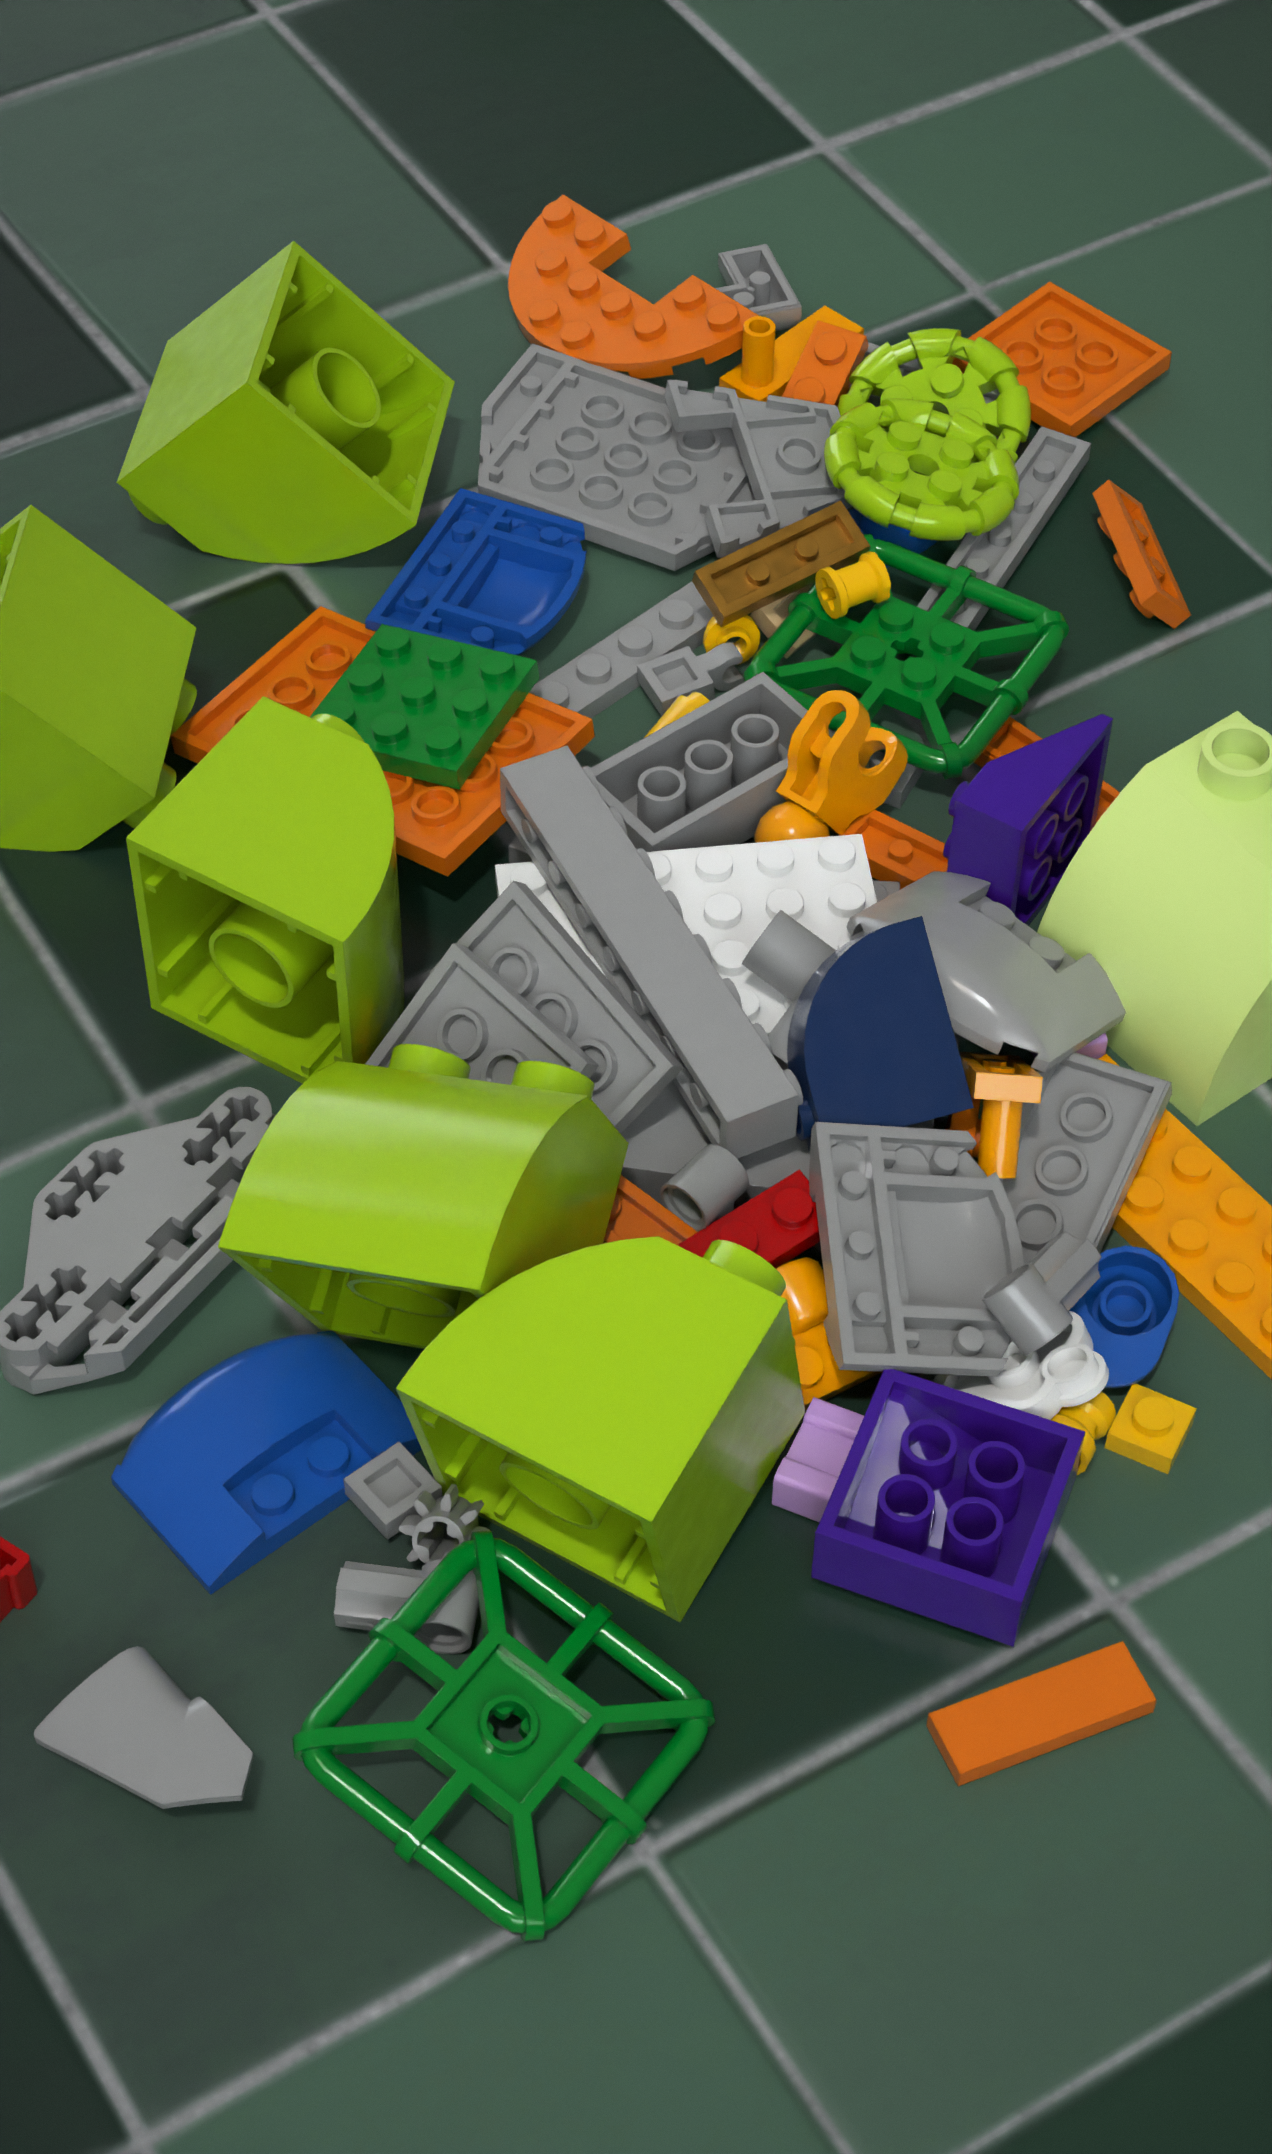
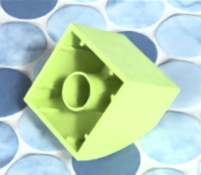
[1037,711,1272,1126]

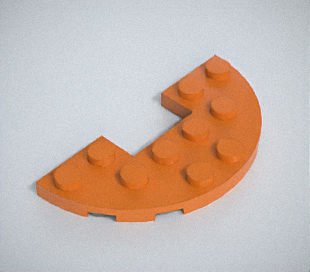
[508,195,759,379]

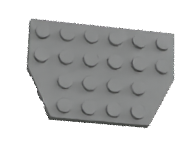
[478,343,756,571]

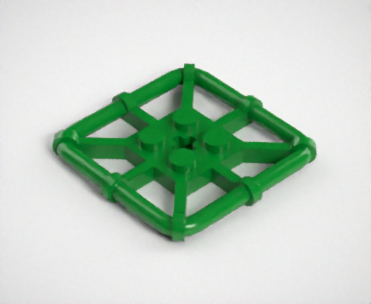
[743,534,1069,779]
[292,1531,715,1942]

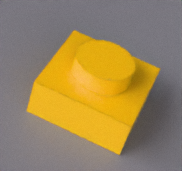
[1104,1383,1197,1474]

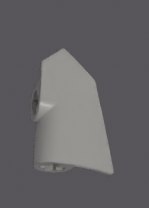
[34,1646,254,1809]

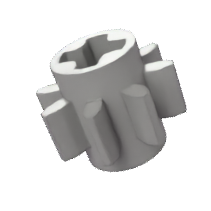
[399,1484,492,1564]

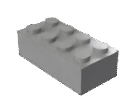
[591,672,834,852]

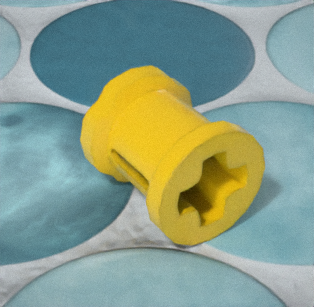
[815,551,891,619]

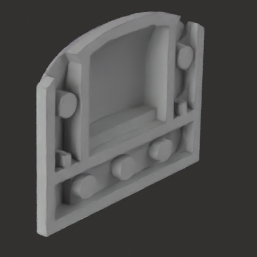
[846,871,1126,1072]
[809,1122,1024,1377]

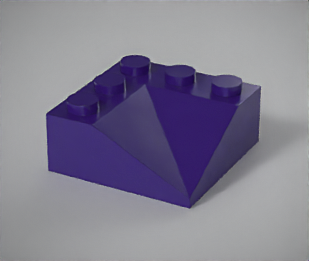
[943,714,1113,926]
[811,1369,1085,1647]

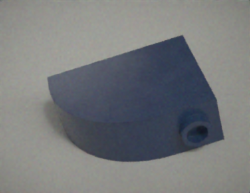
[787,916,974,1151]

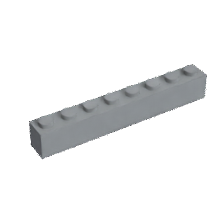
[500,745,803,1159]

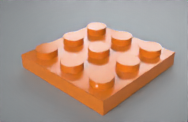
[952,281,1172,438]

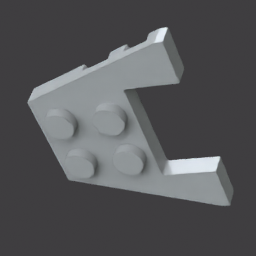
[664,379,852,558]

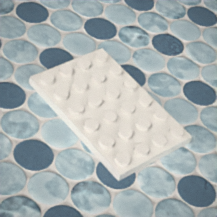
[495,834,877,1035]

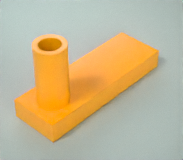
[719,306,864,402]
[959,1052,1043,1179]

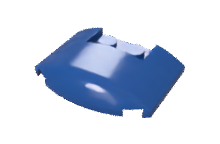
[365,488,586,656]
[111,1330,422,1595]

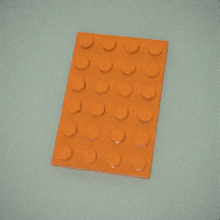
[170,606,595,877]

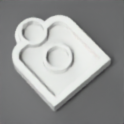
[932,1311,1109,1420]

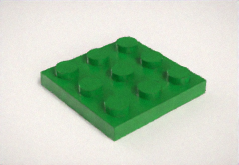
[310,624,540,790]

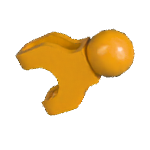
[754,690,908,843]

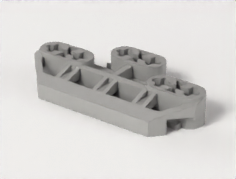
[0,1087,276,1395]

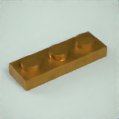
[692,500,870,627]

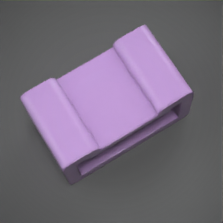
[772,1397,864,1522]

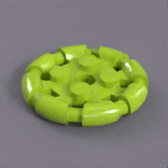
[838,328,1031,475]
[824,398,1019,541]

